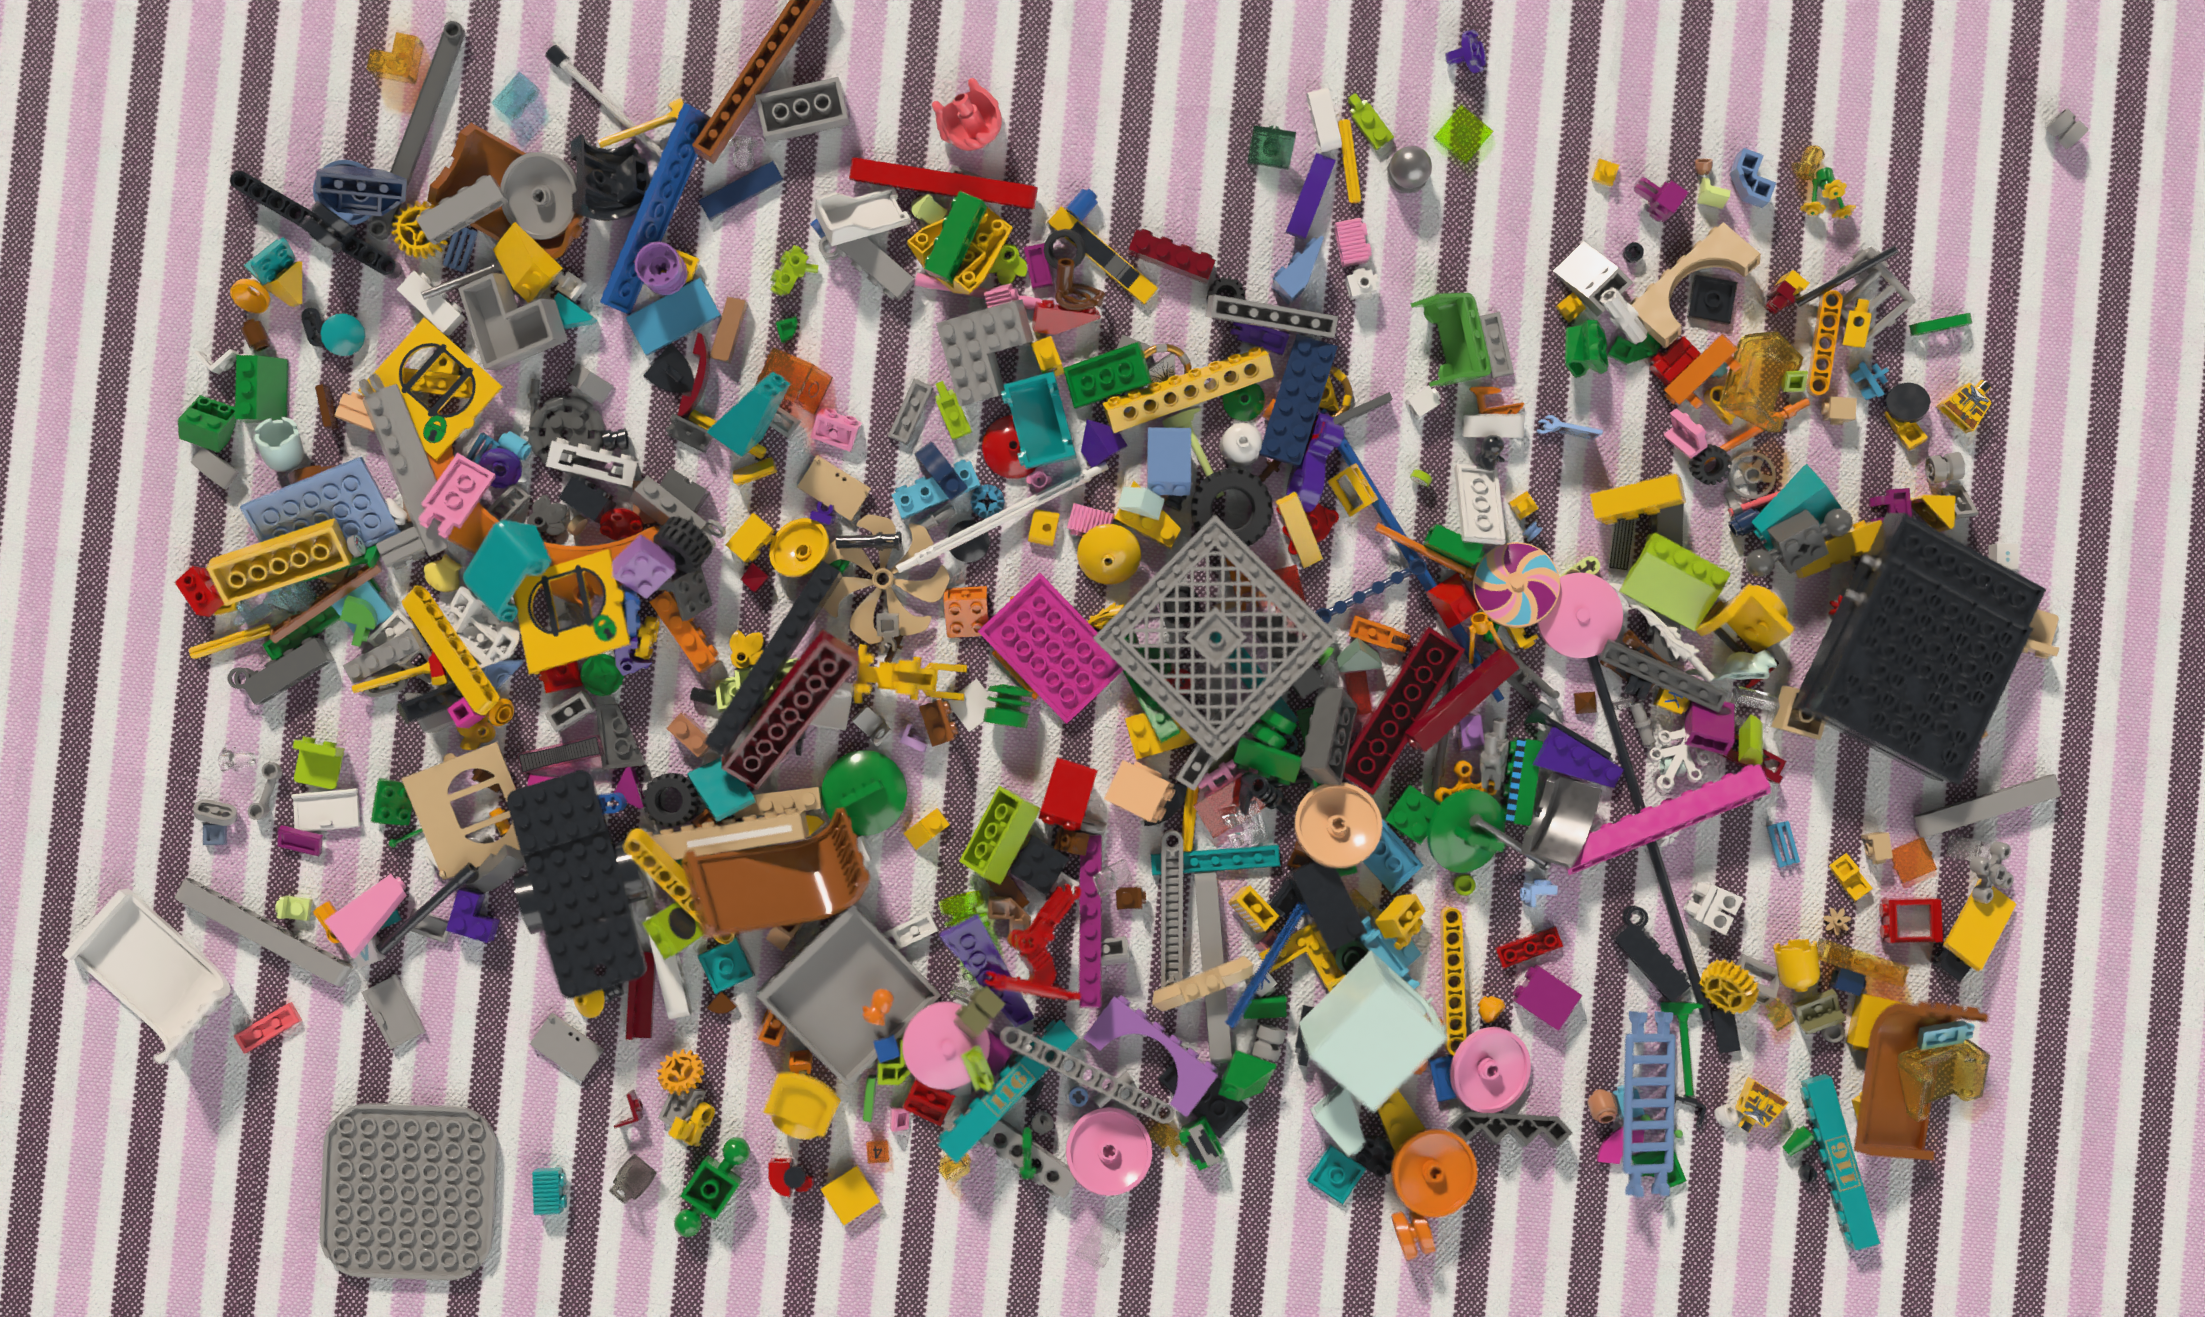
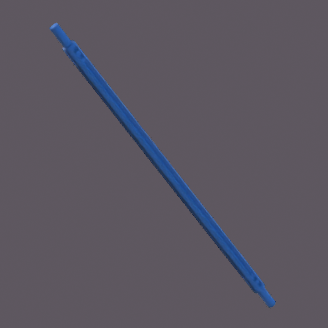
[1320,409,1504,703]

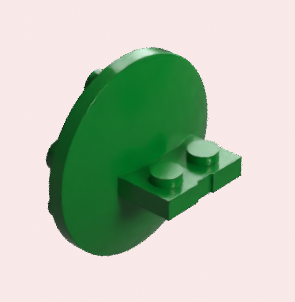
[821,750,907,836]
[1427,789,1505,873]

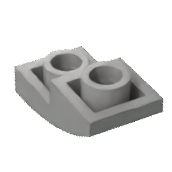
[191,447,239,490]

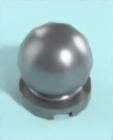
[1387,146,1432,194]

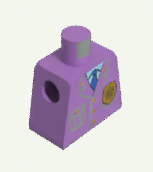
[1455,709,1484,752]

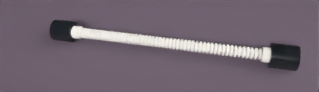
[545,45,663,159]

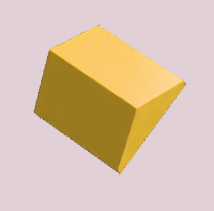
[1911,495,1955,532]

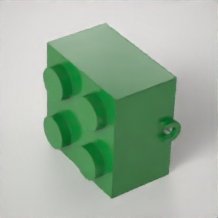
[1384,785,1438,845]

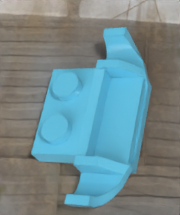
[1358,916,1422,989]

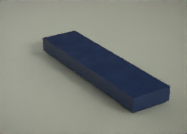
[698,161,784,221]

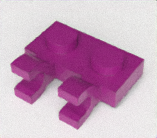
[1869,488,1912,522]

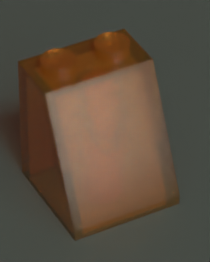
[755,347,833,415]

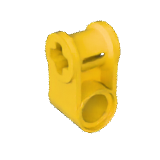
[1703,386,1746,426]

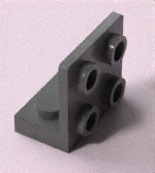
[657,566,712,621]

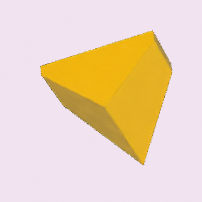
[264,261,302,307]

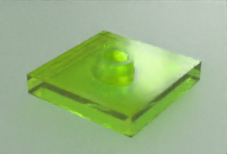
[1433,104,1493,165]

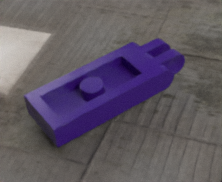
[1230,322,1290,356]

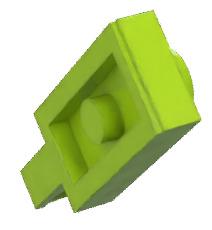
[1347,93,1394,151]
[935,381,972,441]

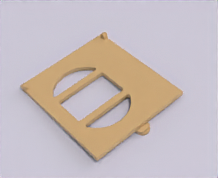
[402,742,520,880]

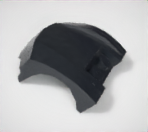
[571,134,650,221]

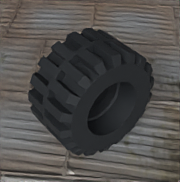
[653,516,713,573]
[642,773,700,827]

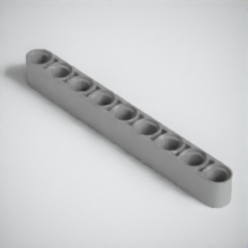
[1194,872,1232,1064]
[175,878,353,987]
[1000,1026,1175,1123]

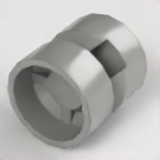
[2045,108,2089,149]
[1925,452,1965,484]
[1252,1024,1286,1061]

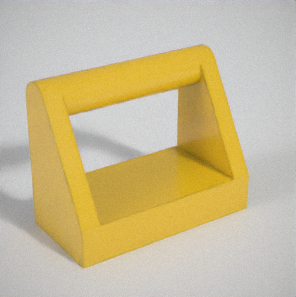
[1328,463,1378,517]

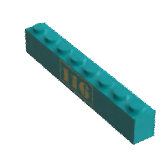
[937,1019,1079,1164]
[1800,1074,1880,1251]

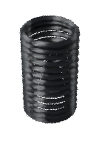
[690,687,717,706]

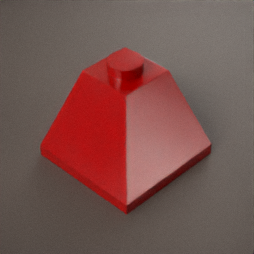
[1426,573,1480,629]

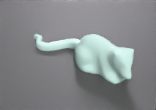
[1685,650,1777,681]

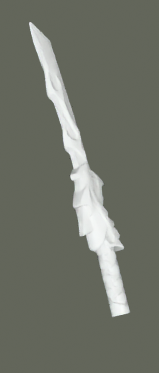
[1609,583,1714,682]

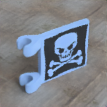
[1537,415,1603,440]

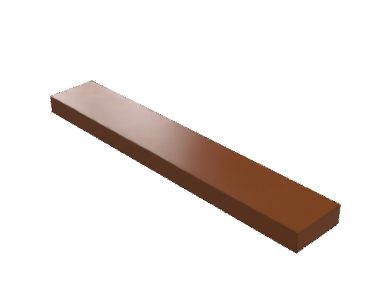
[270,560,382,643]

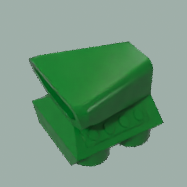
[1565,319,1608,378]

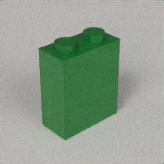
[1423,524,1485,567]

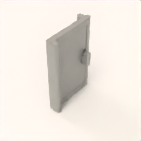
[361,974,426,1050]
[530,1012,604,1082]

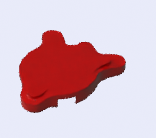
[1276,503,1339,555]

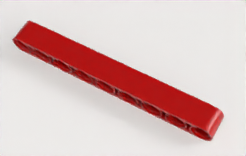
[849,157,1038,209]

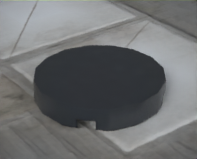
[1886,382,1931,423]

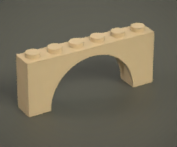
[1630,222,1761,348]

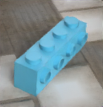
[892,459,981,520]

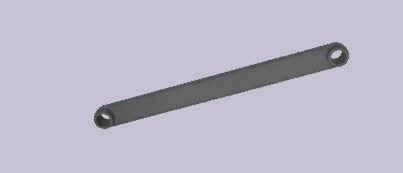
[369,21,465,240]

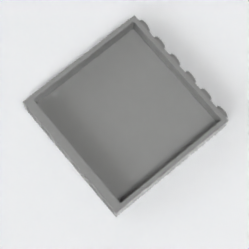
[756,904,941,1087]

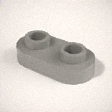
[364,670,408,698]
[193,799,238,826]

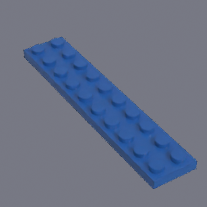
[600,103,711,315]

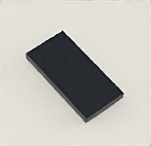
[1158,1047,1249,1139]

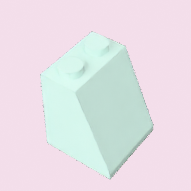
[1310,1083,1365,1156]

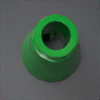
[1782,1125,1816,1156]

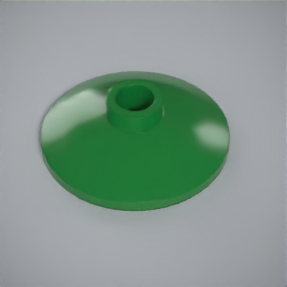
[1223,383,1265,421]

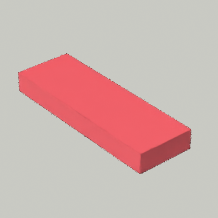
[233,1002,302,1054]

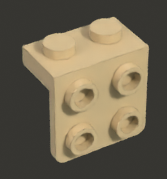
[2022,609,2059,659]

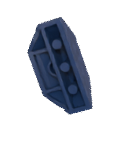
[315,165,407,216]

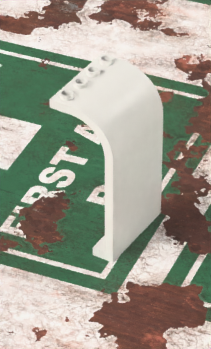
[62,888,230,1064]

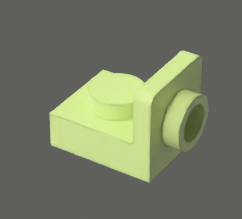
[275,896,313,921]

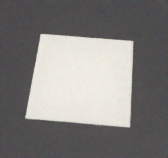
[948,679,995,732]

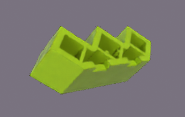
[877,1036,911,1085]

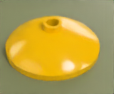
[769,518,829,578]
[1077,524,1141,585]

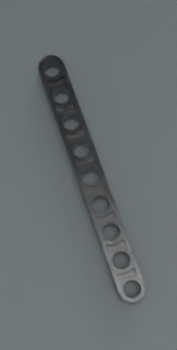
[230,171,402,279]

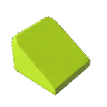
[1780,371,1808,392]

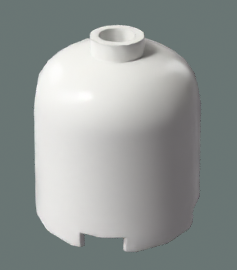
[1219,423,1262,468]

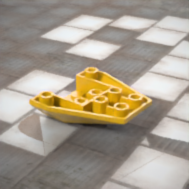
[907,207,1012,294]

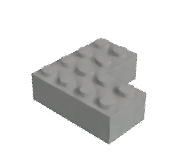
[458,273,568,370]
[936,299,1034,407]

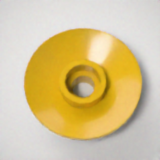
[573,990,604,1018]

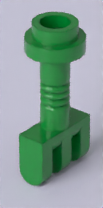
[1019,1127,1036,1179]

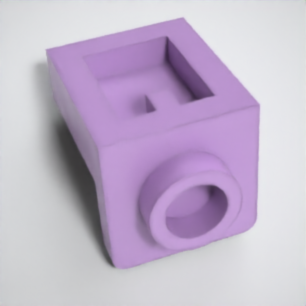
[898,723,928,752]

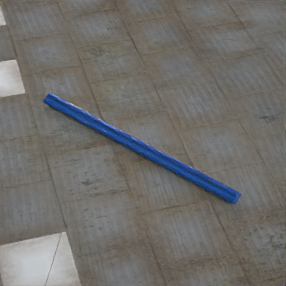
[1225,902,1305,1028]

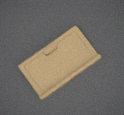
[797,455,871,521]

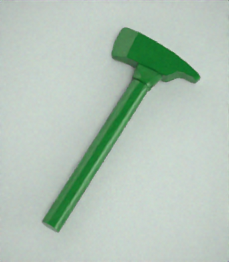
[290,544,380,586]
[1660,1001,1703,1096]

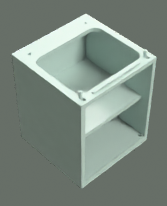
[1299,951,1448,1112]

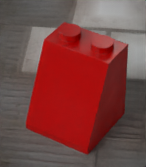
[1038,757,1098,831]

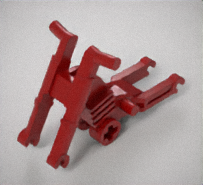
[984,883,1081,1001]

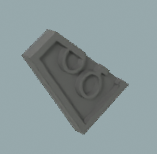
[596,704,647,770]

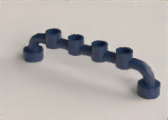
[1315,558,1427,624]

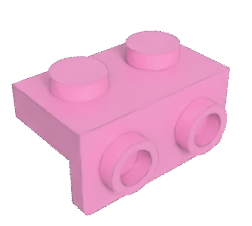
[1664,408,1708,458]

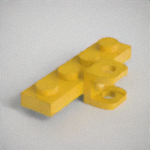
[403,354,473,399]

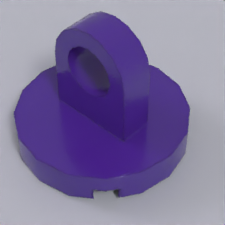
[1445,30,1486,73]

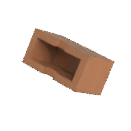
[666,713,710,757]

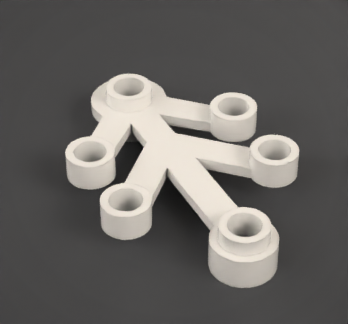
[1648,724,1711,794]

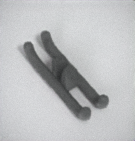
[1482,639,1560,706]

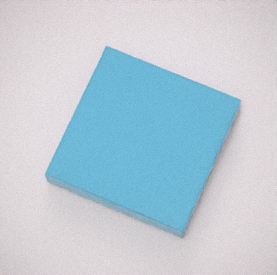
[332,580,394,633]

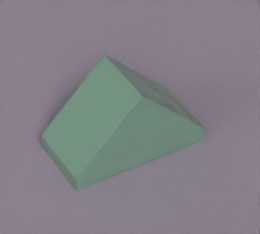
[1336,637,1382,672]

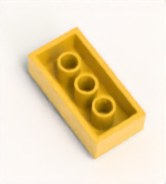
[1590,474,1686,525]

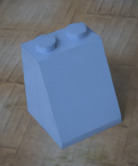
[1147,428,1191,496]

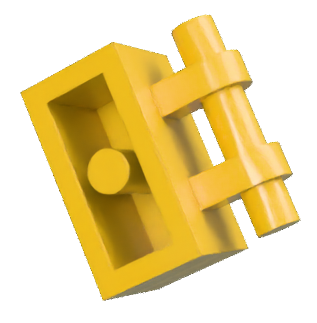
[1375,894,1425,950]

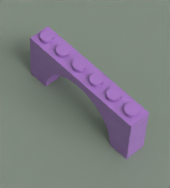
[1083,995,1218,1117]

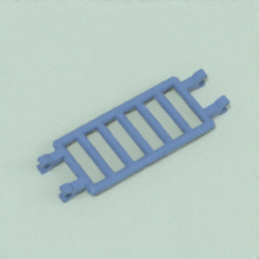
[1622,1011,1676,1197]

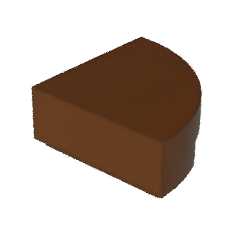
[707,992,738,1014]

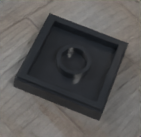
[1687,274,1738,325]

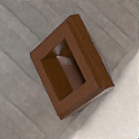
[1573,691,1597,714]

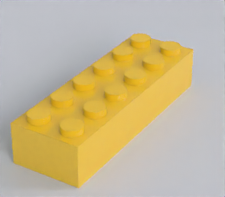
[206,518,353,606]

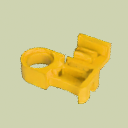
[668,1102,715,1146]

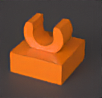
[789,1049,813,1074]

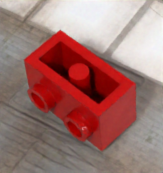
[174,566,224,617]

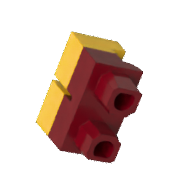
[1764,270,1810,315]

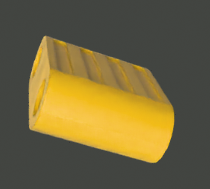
[1028,508,1060,547]

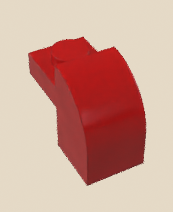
[768,1158,814,1197]

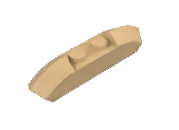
[1152,956,1254,1012]

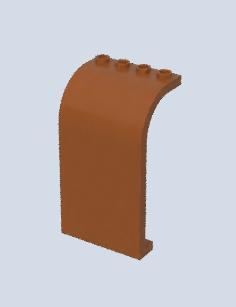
[682,808,870,938]
[1854,1001,1989,1160]

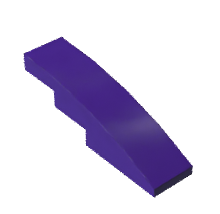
[1285,153,1336,240]

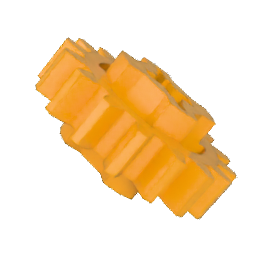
[657,1049,705,1095]

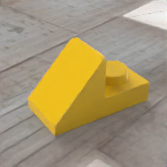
[903,807,950,850]

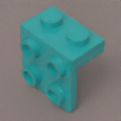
[244,238,296,285]

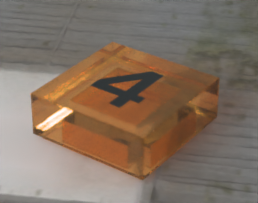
[866,1139,890,1164]

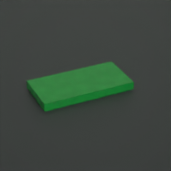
[1063,342,1152,409]

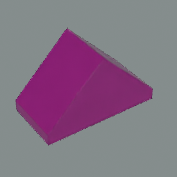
[614,766,645,808]

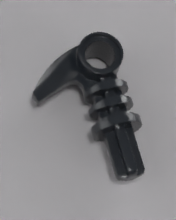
[1239,772,1292,815]

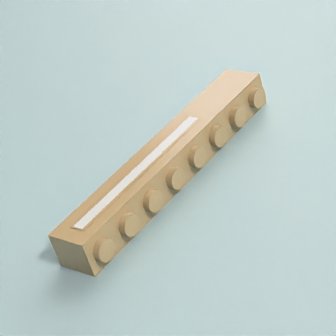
[633,808,809,866]

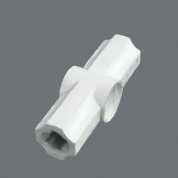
[1600,288,1648,344]

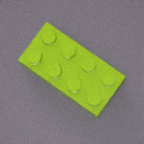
[959,786,1041,885]

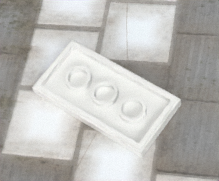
[1454,464,1506,545]

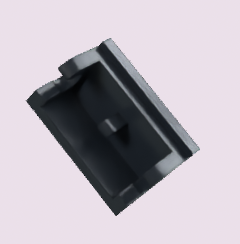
[1267,870,1298,919]

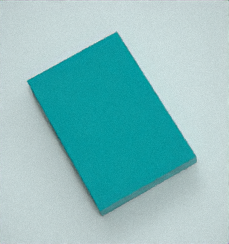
[687,757,756,822]

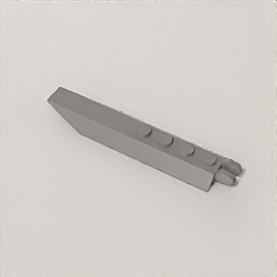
[359,373,448,556]

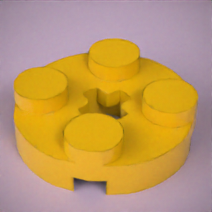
[635,616,660,660]

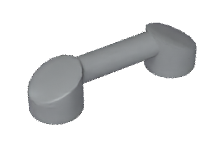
[248,762,282,820]

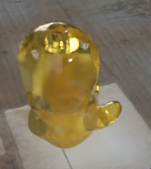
[1791,145,1825,180]

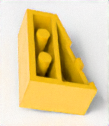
[1114,481,1181,550]

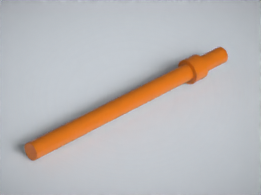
[1704,398,1810,465]
[1374,523,1475,582]

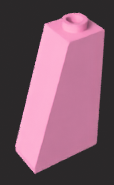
[325,874,407,959]

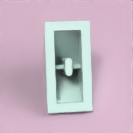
[1117,487,1164,520]

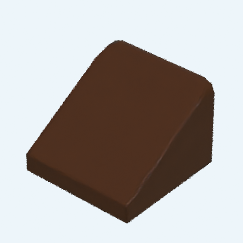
[1287,841,1313,869]

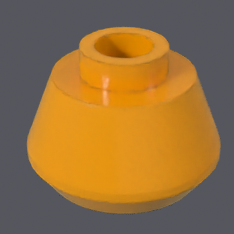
[486,699,514,726]
[1477,996,1505,1024]

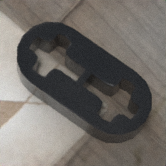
[301,307,325,348]

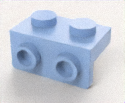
[1520,879,1557,907]

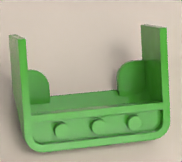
[1411,293,1491,387]

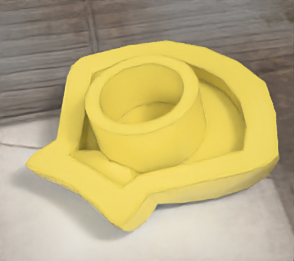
[424,554,462,592]

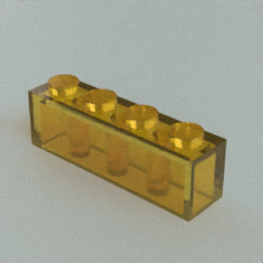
[1817,938,1910,987]

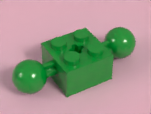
[674,1137,750,1237]

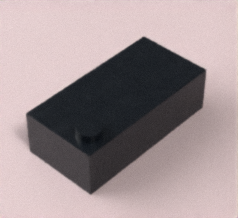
[1286,860,1367,952]

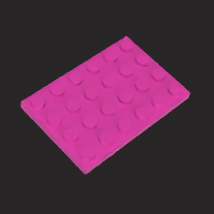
[978,572,1124,724]

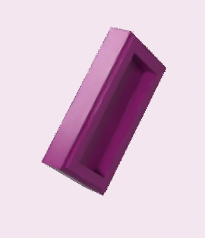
[1024,243,1053,290]
[277,825,323,857]

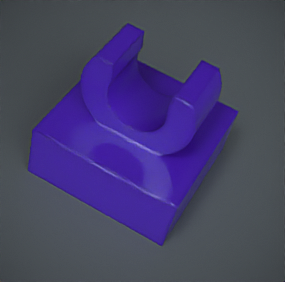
[809,501,836,525]

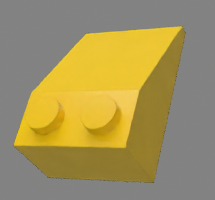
[493,222,563,303]

